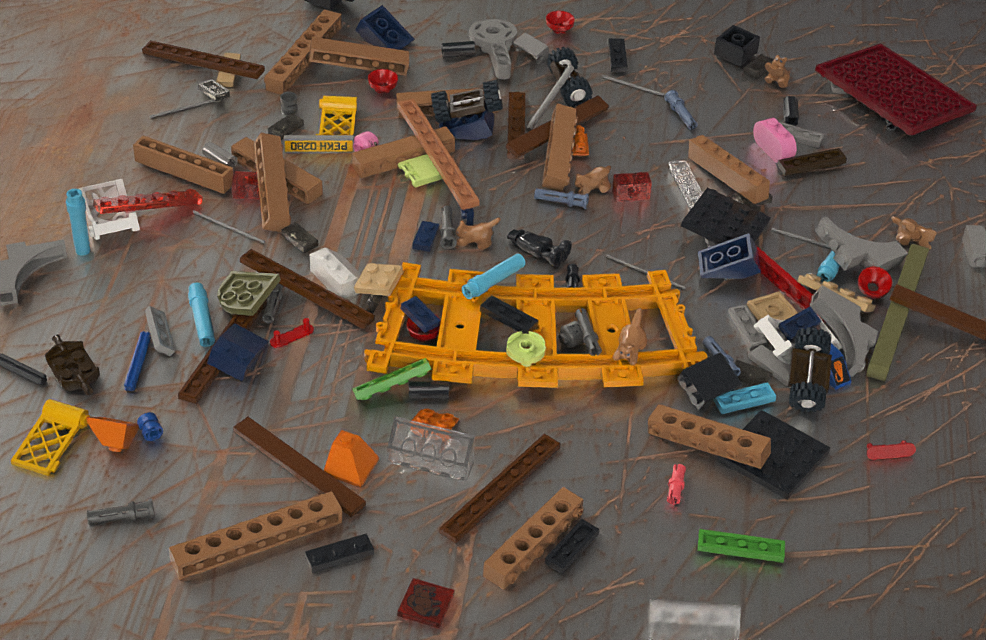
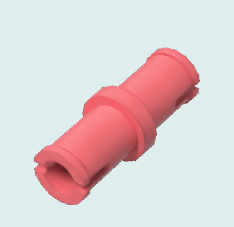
[667,464,686,505]

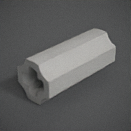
[202,141,238,169]

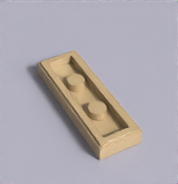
[216,53,241,87]

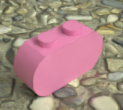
[753,117,797,163]

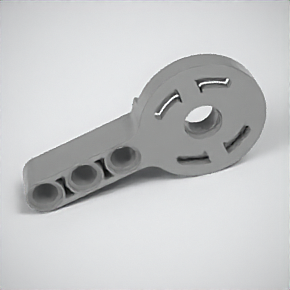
[469,19,517,79]

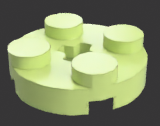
[506,331,546,367]

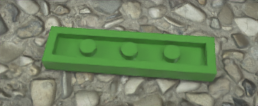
[352,358,432,400]
[697,529,785,563]

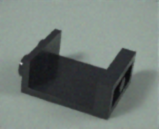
[677,352,742,411]

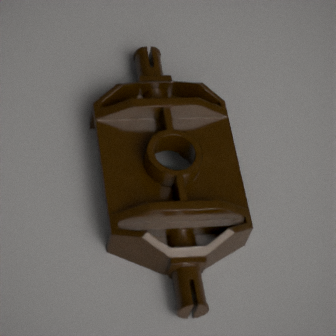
[45,334,100,395]

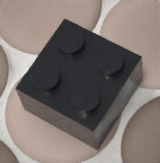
[714,25,760,66]

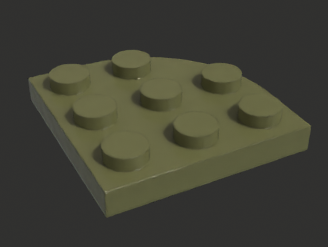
[217,271,281,316]

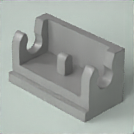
[513,32,549,64]

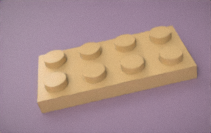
[797,273,876,312]

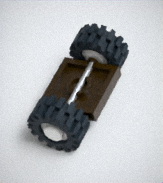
[547,47,593,108]
[431,80,503,123]
[788,327,832,412]

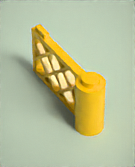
[316,95,357,135]
[11,399,90,476]

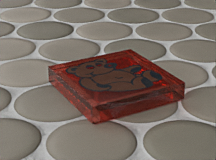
[397,578,455,628]

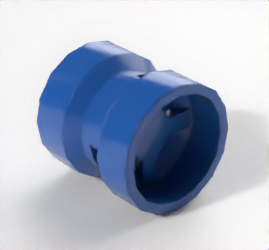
[137,412,163,441]

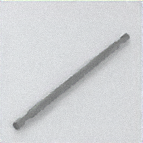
[603,75,665,97]
[150,95,228,118]
[193,210,266,244]
[771,227,831,249]
[606,254,686,290]

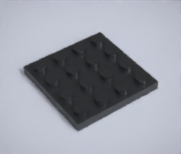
[681,187,771,244]
[717,409,831,500]

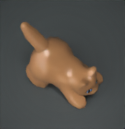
[765,55,790,88]
[574,165,611,195]
[891,216,937,250]
[456,217,501,250]
[613,308,647,365]

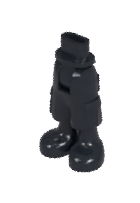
[507,229,572,267]

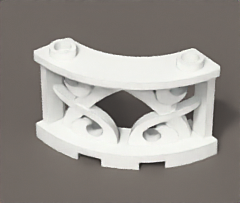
[78,179,140,240]
[753,315,842,364]

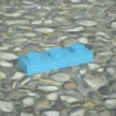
[713,382,776,414]

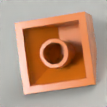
[86,417,139,452]
[324,430,379,488]

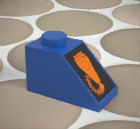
[829,343,852,390]

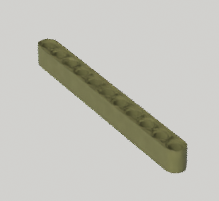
[866,243,929,382]

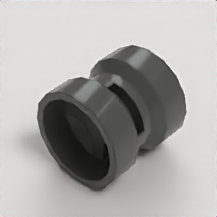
[280,92,298,115]

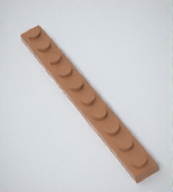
[397,99,480,210]

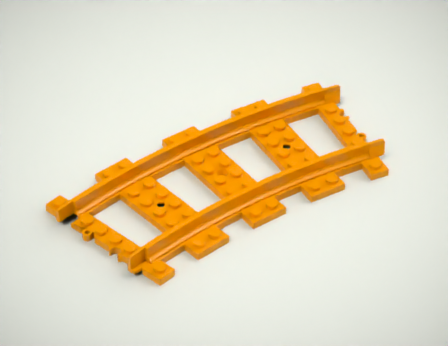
[364,262,708,388]

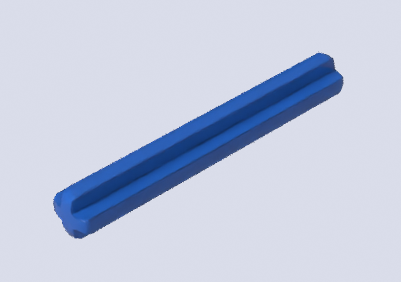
[124,331,151,392]

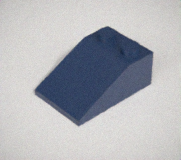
[355,5,415,50]
[439,101,495,140]
[698,233,761,279]
[207,323,269,381]

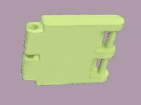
[398,154,443,187]

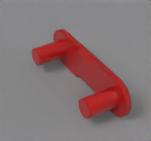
[270,318,314,348]
[866,440,916,460]

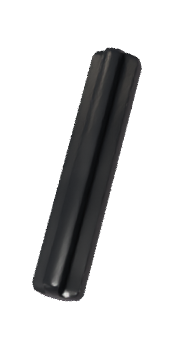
[0,353,47,385]

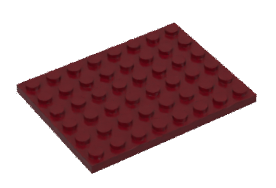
[815,43,977,136]

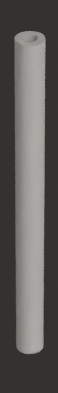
[526,65,574,131]

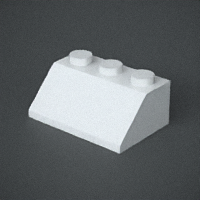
[310,247,361,300]

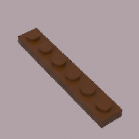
[507,92,526,159]

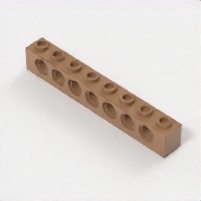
[264,9,342,95]
[169,491,342,580]

